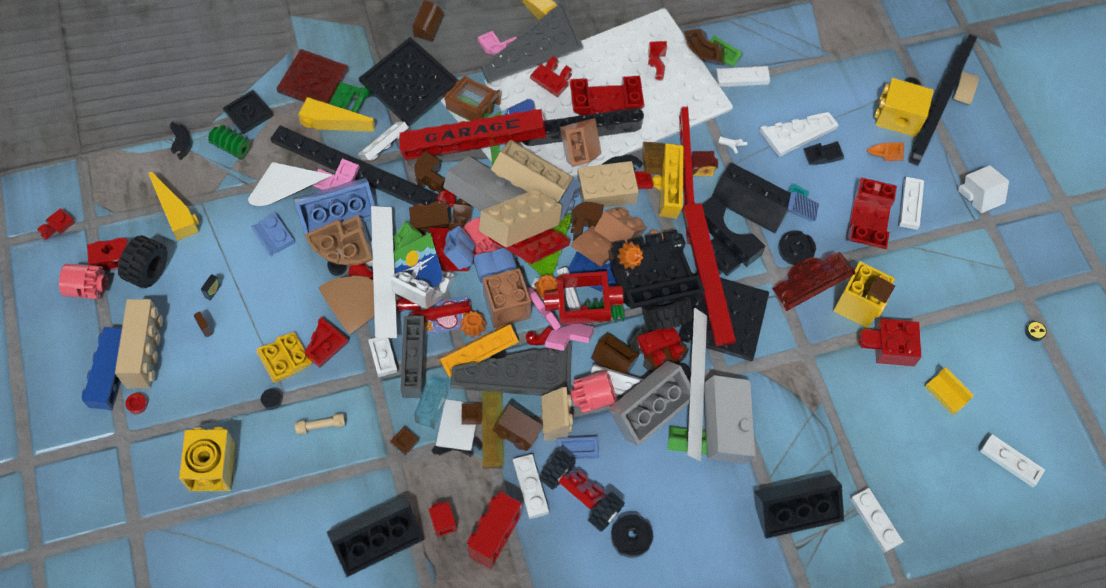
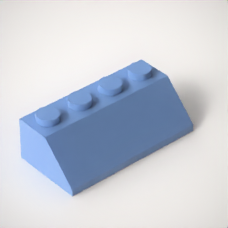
[294,178,375,234]

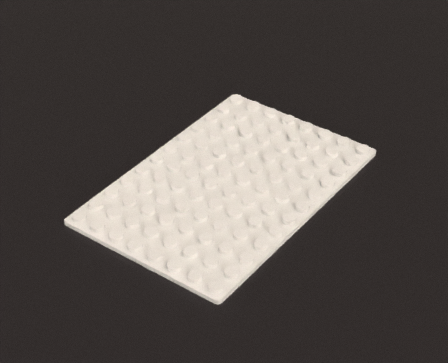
[485,8,733,177]

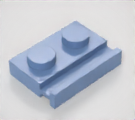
[251,213,294,257]

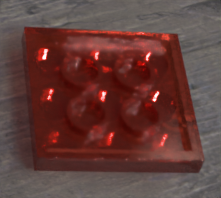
[276,49,349,104]

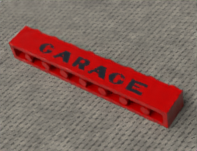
[399,109,547,160]

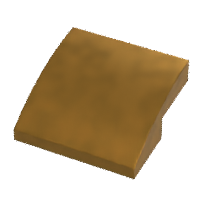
[642,141,678,175]

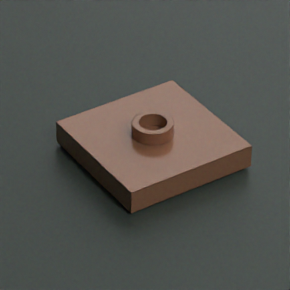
[571,226,612,267]

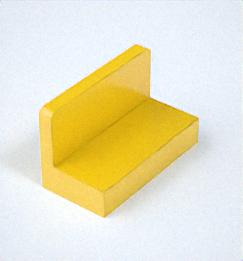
[925,367,974,415]

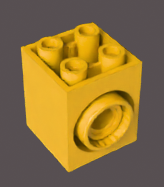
[874,78,934,137]
[833,261,895,328]
[179,427,235,491]

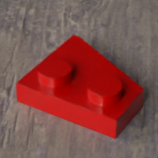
[305,317,348,368]

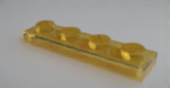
[482,391,503,469]

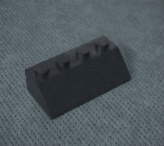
[711,162,791,233]
[754,474,844,539]
[327,495,425,577]

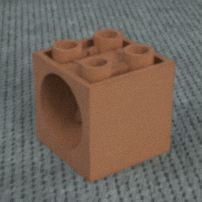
[482,268,531,328]

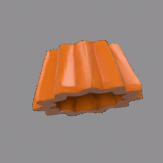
[617,242,643,269]
[534,275,557,299]
[459,311,487,338]

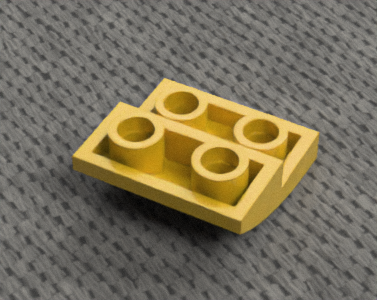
[256,332,312,383]

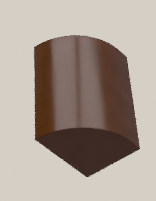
[413,0,444,42]
[591,333,639,374]

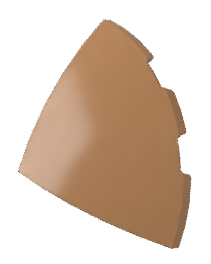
[305,215,373,265]
[318,276,399,335]

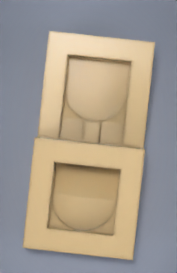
[954,71,979,105]

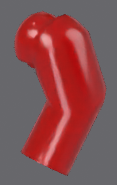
[648,56,665,80]
[525,327,552,346]

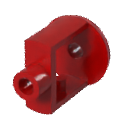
[544,271,624,325]

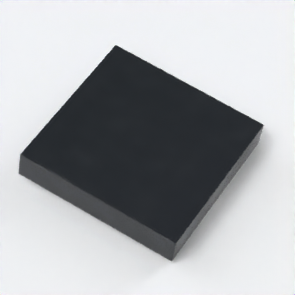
[223,90,273,135]

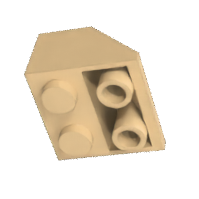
[541,387,573,441]

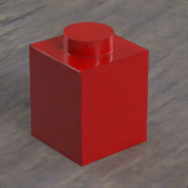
[428,502,457,538]

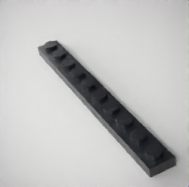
[270,125,438,205]

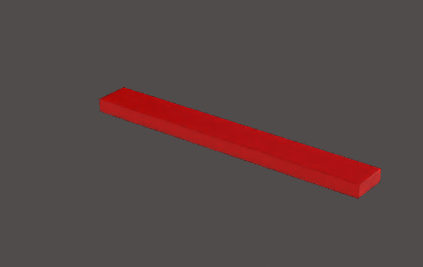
[679,107,695,244]
[682,203,736,346]

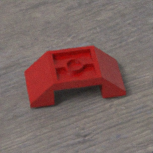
[570,76,644,115]
[847,177,897,249]

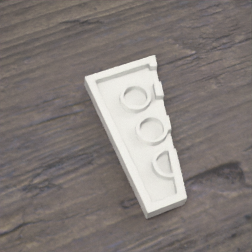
[759,112,839,157]

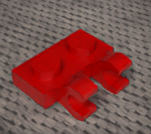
[530,56,572,97]
[636,327,683,366]

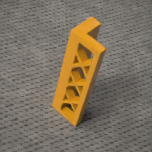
[436,324,519,377]

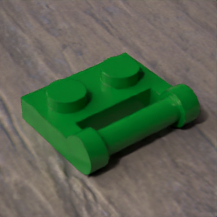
[329,82,370,113]

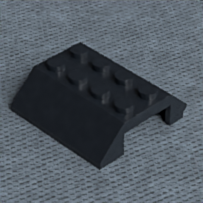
[608,229,705,309]

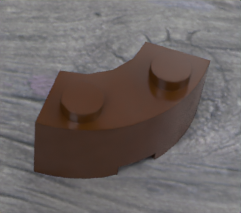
[684,29,725,65]

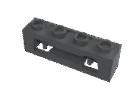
[400,316,425,398]

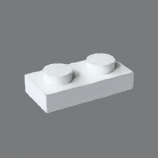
[368,338,397,377]

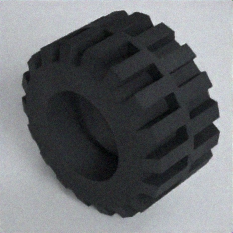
[117,235,168,289]

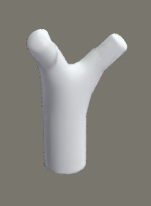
[718,136,747,154]

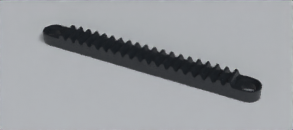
[910,34,977,166]

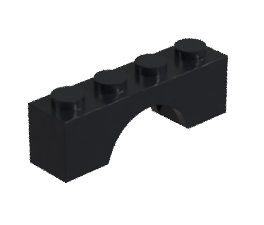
[702,196,766,267]

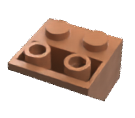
[560,118,602,167]
[594,207,648,244]

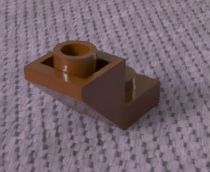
[449,198,474,230]

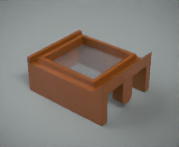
[445,75,501,121]

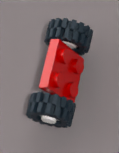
[539,451,625,532]

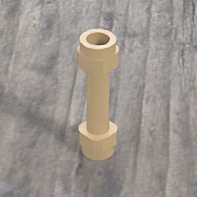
[294,414,345,435]

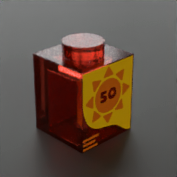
[691,151,718,176]

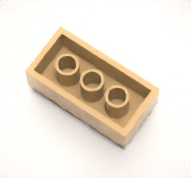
[491,140,574,203]
[479,190,562,247]
[115,299,163,389]

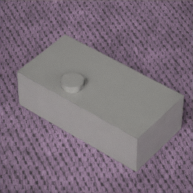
[443,156,527,211]
[608,361,691,446]
[704,375,755,464]

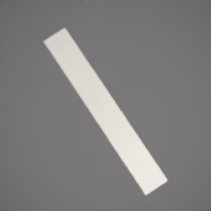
[371,206,397,338]
[687,308,707,461]

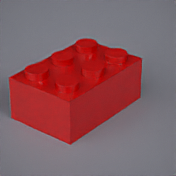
[467,492,522,569]

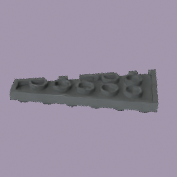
[481,0,583,84]
[450,342,571,396]

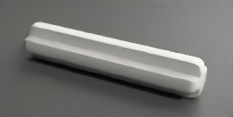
[557,267,581,311]

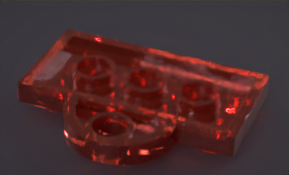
[772,252,856,311]

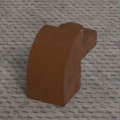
[414,151,446,193]
[570,202,604,241]

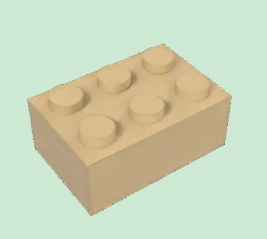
[577,161,639,208]

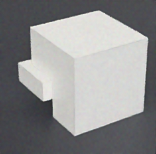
[958,165,1009,213]

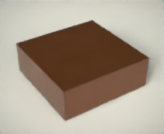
[868,276,895,303]
[194,311,213,337]
[461,404,482,425]
[390,427,419,456]

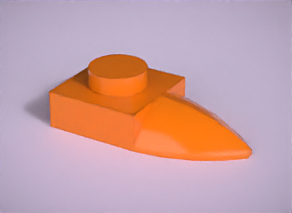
[867,142,905,161]

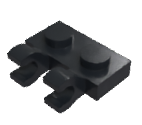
[711,237,741,276]

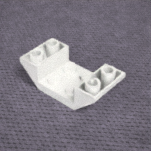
[391,271,457,309]

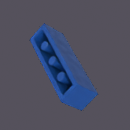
[82,327,122,410]

